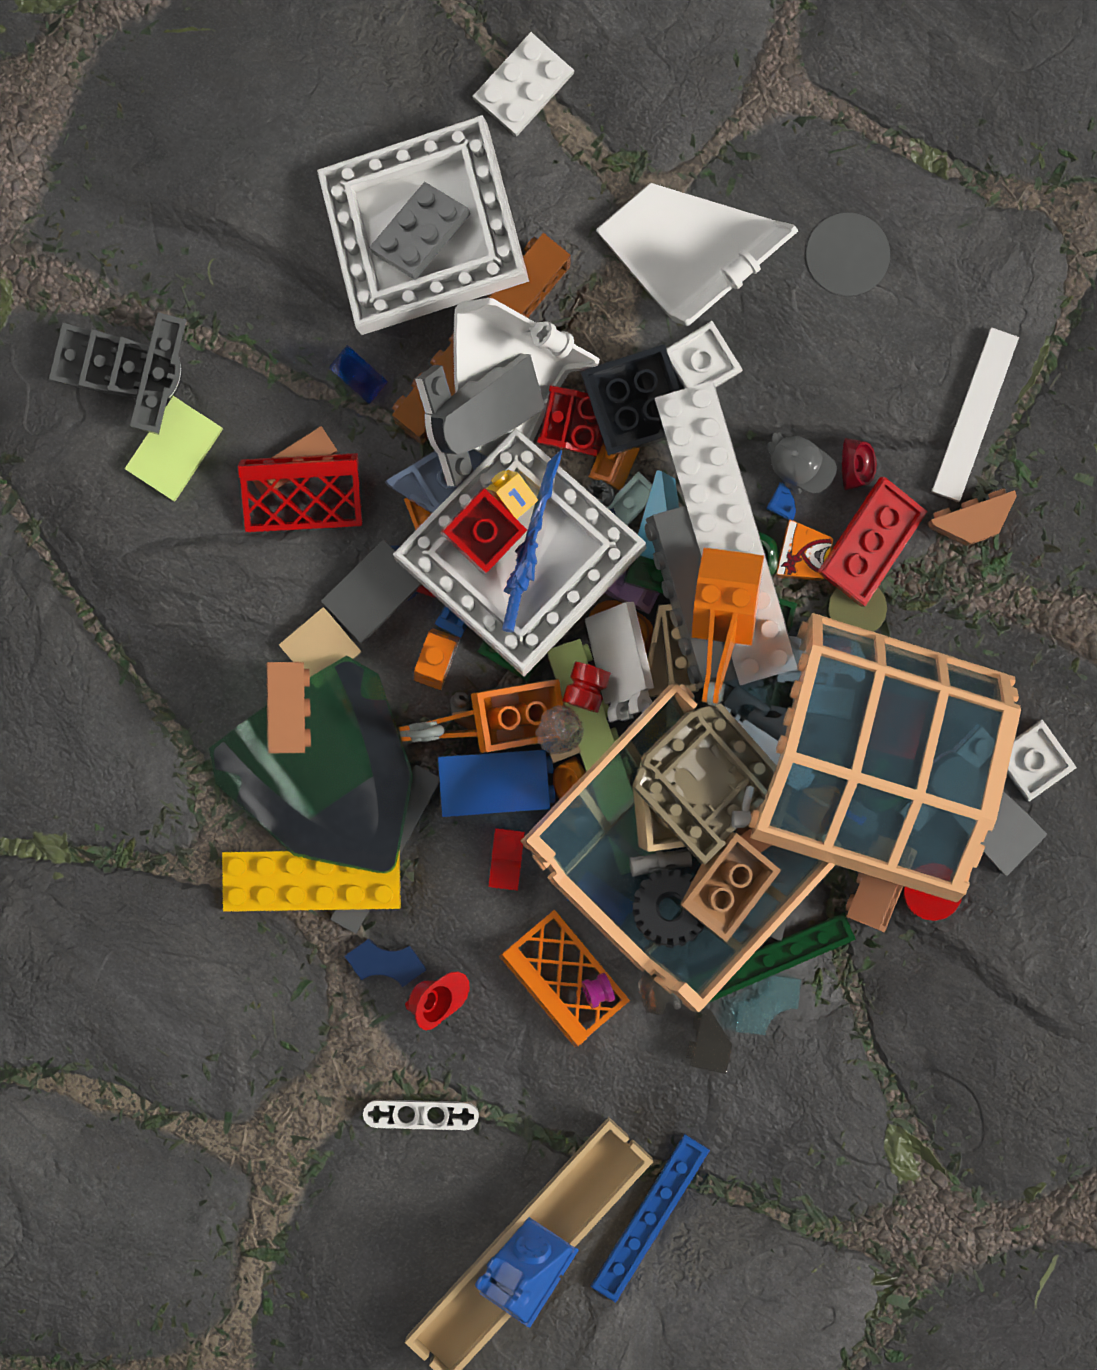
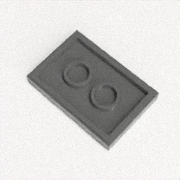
[321,539,422,643]

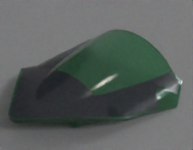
[209,655,413,874]

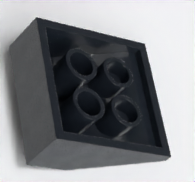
[580,344,680,456]

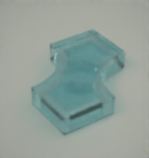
[735,976,801,1035]

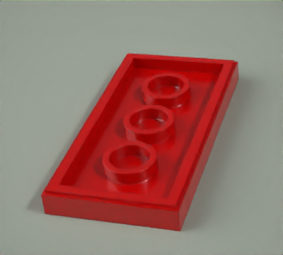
[817,477,928,607]

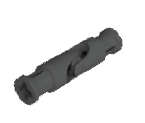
[702,681,815,755]

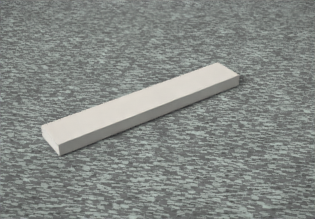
[931,327,1019,502]

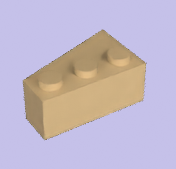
[647,604,699,697]

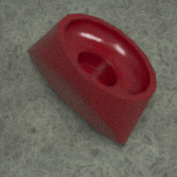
[842,438,877,490]

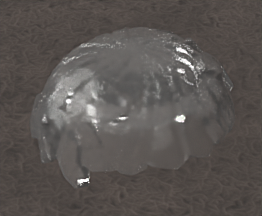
[536,705,584,754]

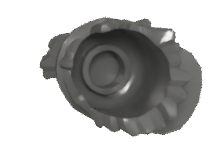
[768,432,837,494]

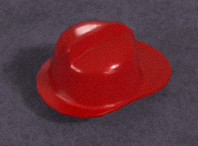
[405,971,470,1030]

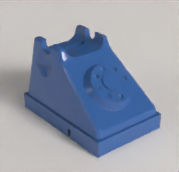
[475,1217,579,1328]

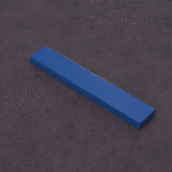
[590,1133,710,1303]

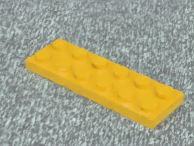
[222,849,401,912]

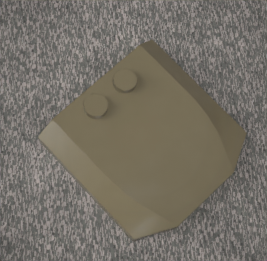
[632,703,789,864]

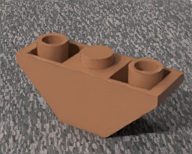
[928,488,1017,546]

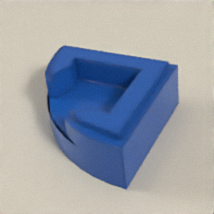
[766,482,796,521]

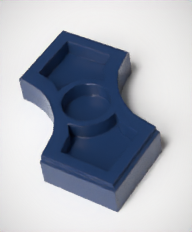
[345,939,427,987]

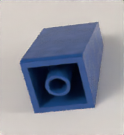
[438,750,555,817]

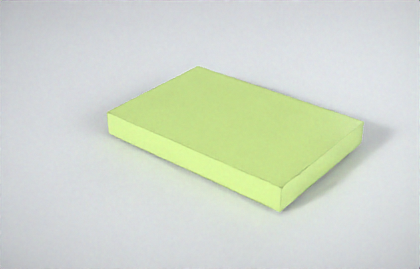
[125,396,223,502]

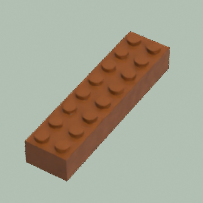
[392,233,571,446]

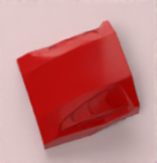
[537,385,603,458]

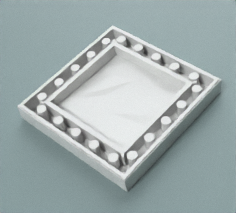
[317,115,529,335]
[393,428,647,676]

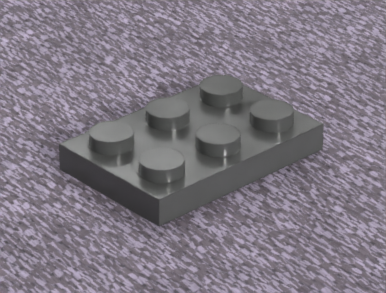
[369,181,471,280]

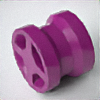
[581,973,615,1009]

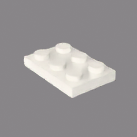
[473,32,574,137]

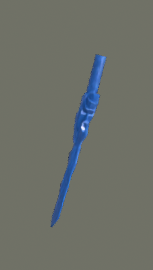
[502,450,562,633]

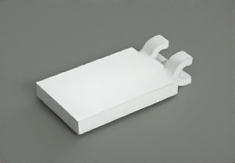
[585,602,654,722]

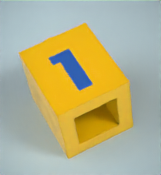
[486,470,539,519]

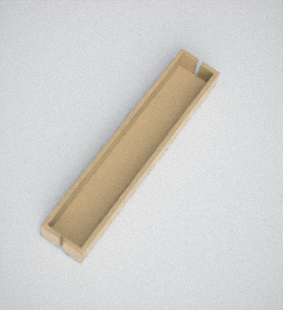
[405,1117,653,1370]

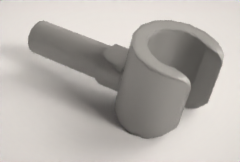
[731,786,754,828]

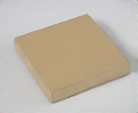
[279,607,362,690]

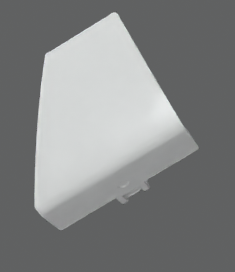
[597,183,798,326]
[454,298,600,457]

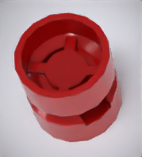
[562,661,611,713]

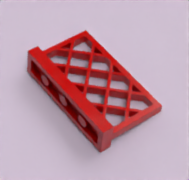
[238,453,362,532]

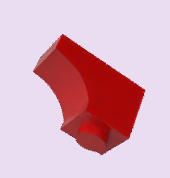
[489,828,525,891]

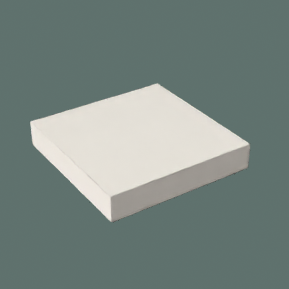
[666,321,743,389]
[1007,720,1077,802]

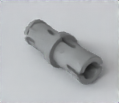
[629,848,692,877]

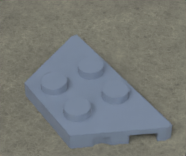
[385,449,487,513]

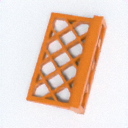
[499,910,630,1047]

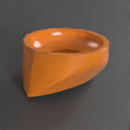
[553,755,595,807]

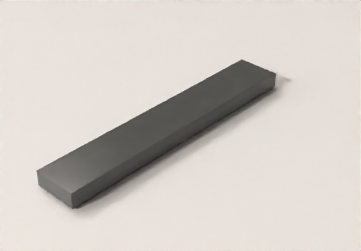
[330,764,440,934]

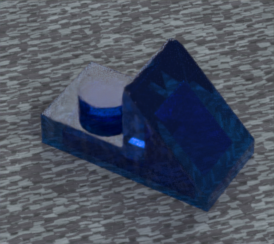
[328,345,388,404]

